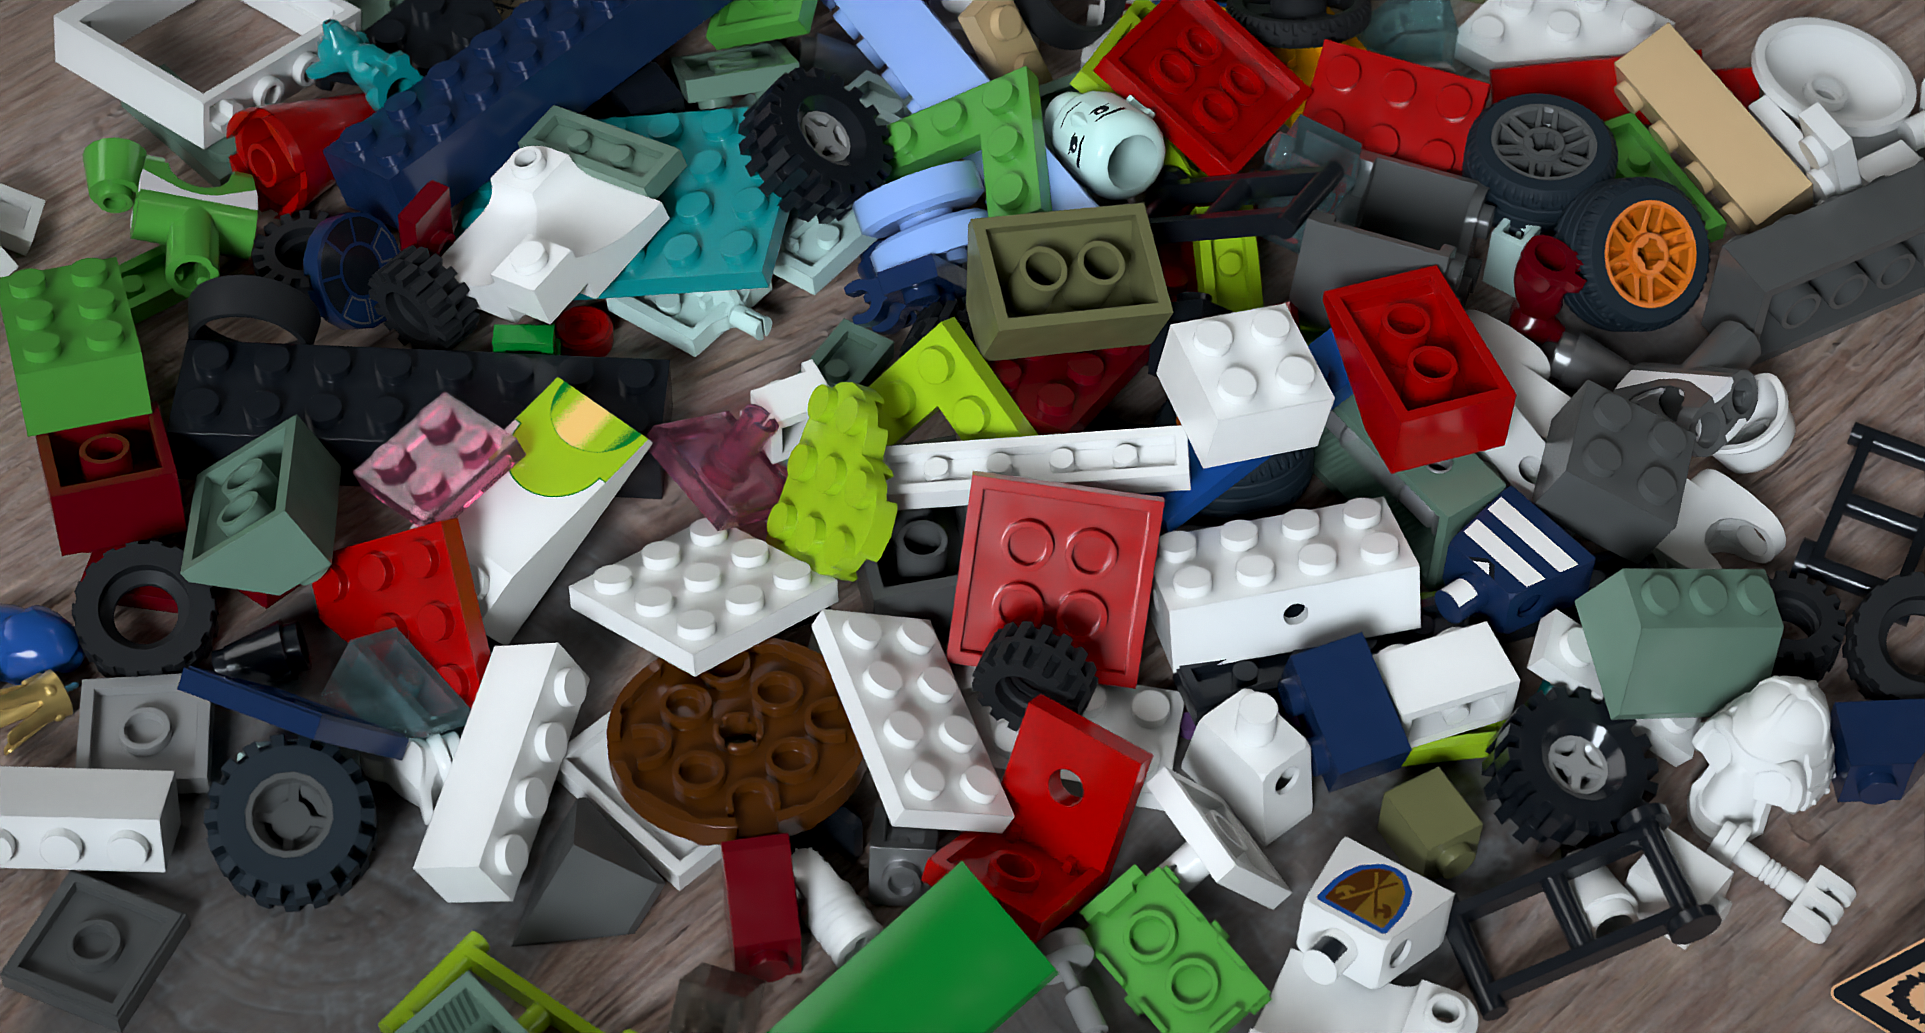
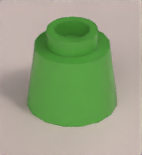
[82,137,147,213]

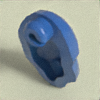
[0,603,85,685]

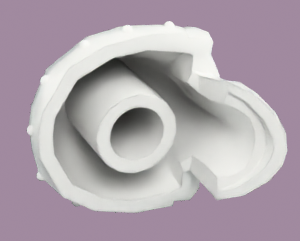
[1687,676,1836,843]

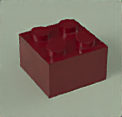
[35,401,187,556]

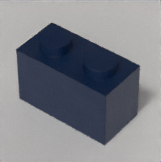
[1278,632,1412,793]

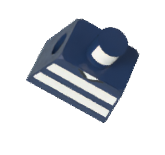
[1435,485,1596,634]

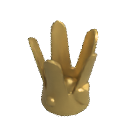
[0,669,79,756]

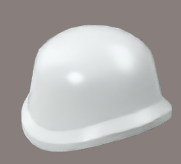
[1696,373,1796,474]

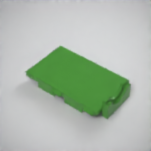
[1080,864,1272,1033]

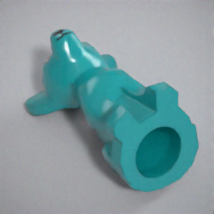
[306,19,423,111]

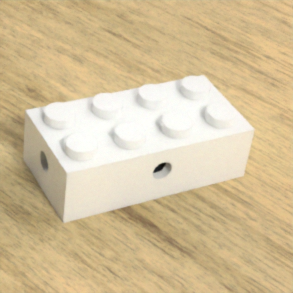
[1148,496,1421,673]

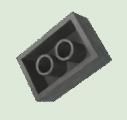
[856,435,968,634]

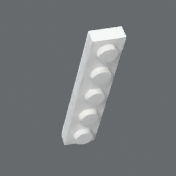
[883,425,1191,510]

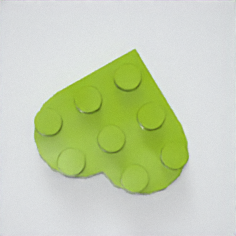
[765,382,897,582]

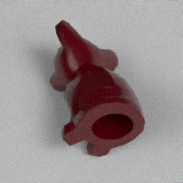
[1508,234,1586,346]

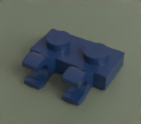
[844,253,967,335]

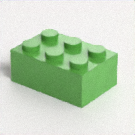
[0,257,152,437]

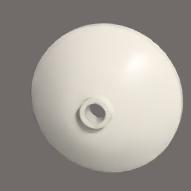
[1751,17,1917,138]

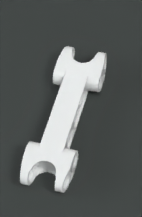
[1466,310,1786,569]

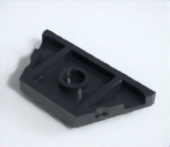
[314,0,503,92]

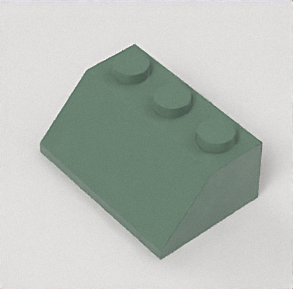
[180,414,341,596]
[1574,569,1784,720]

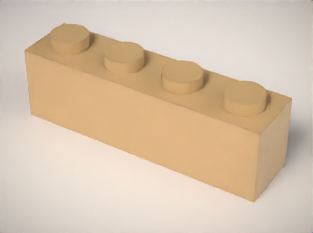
[1614,22,1814,235]

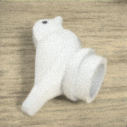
[359,731,460,825]

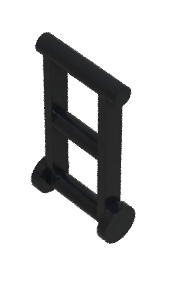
[1140,160,1345,244]
[1788,422,1925,627]
[1445,803,1722,1021]

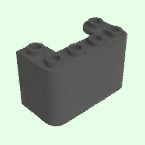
[1288,148,1496,332]

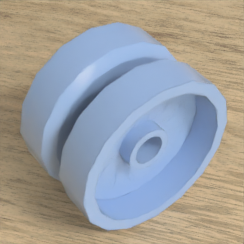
[852,160,988,277]

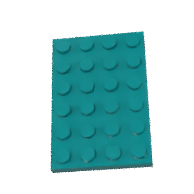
[454,107,790,301]

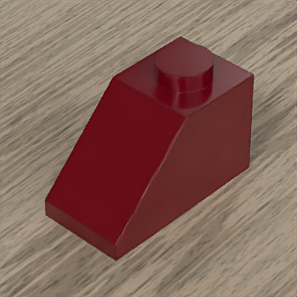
[721,833,802,983]

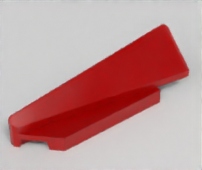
[1489,50,1760,125]

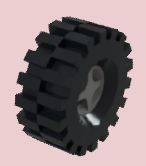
[738,67,894,224]
[1481,686,1659,859]

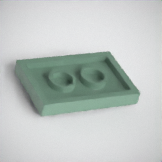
[669,40,799,110]

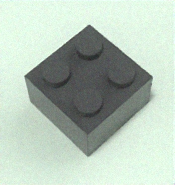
[1531,380,1696,565]

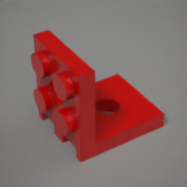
[921,694,1154,944]

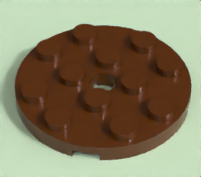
[606,637,867,846]

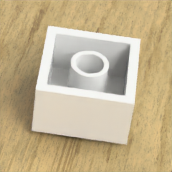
[1156,303,1335,469]

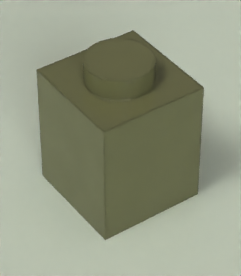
[1377,767,1483,881]

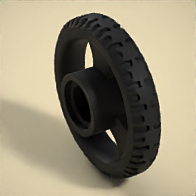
[1226,0,1372,49]

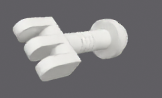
[1706,820,1857,944]

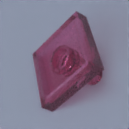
[646,404,787,531]

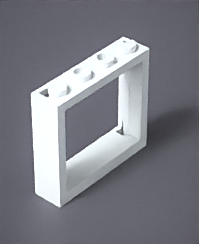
[53,0,361,149]

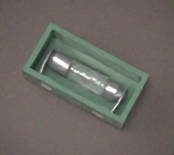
[1313,394,1506,592]

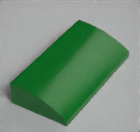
[766,861,1060,1033]

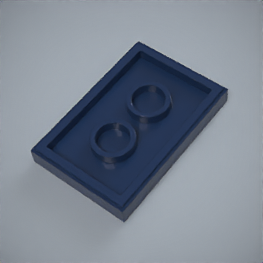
[177,666,409,761]

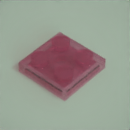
[353,392,526,527]

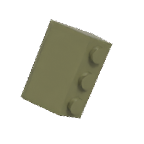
[966,203,1174,362]

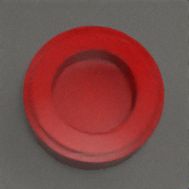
[554,306,614,357]

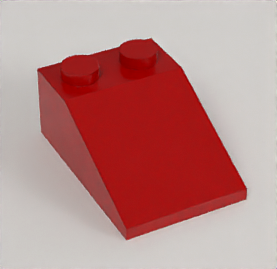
[1322,265,1517,474]

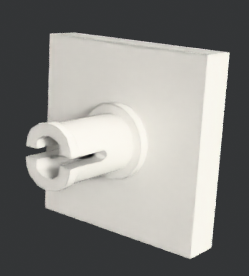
[1146,767,1292,910]

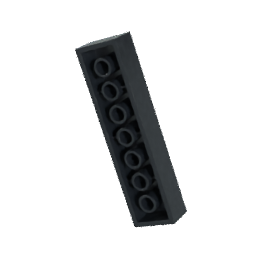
[166,339,673,499]

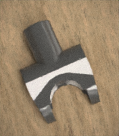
[1613,321,1761,457]

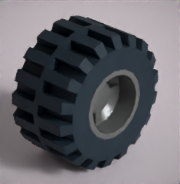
[204,734,378,912]

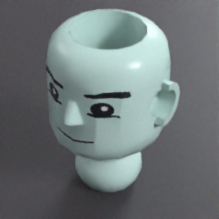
[1044,91,1166,200]

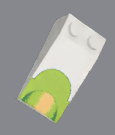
[410,377,653,646]

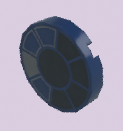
[303,212,400,330]

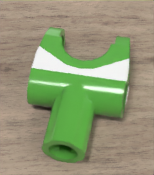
[130,155,258,297]

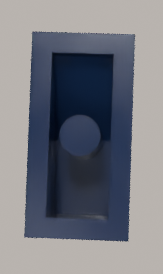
[1830,698,1925,805]

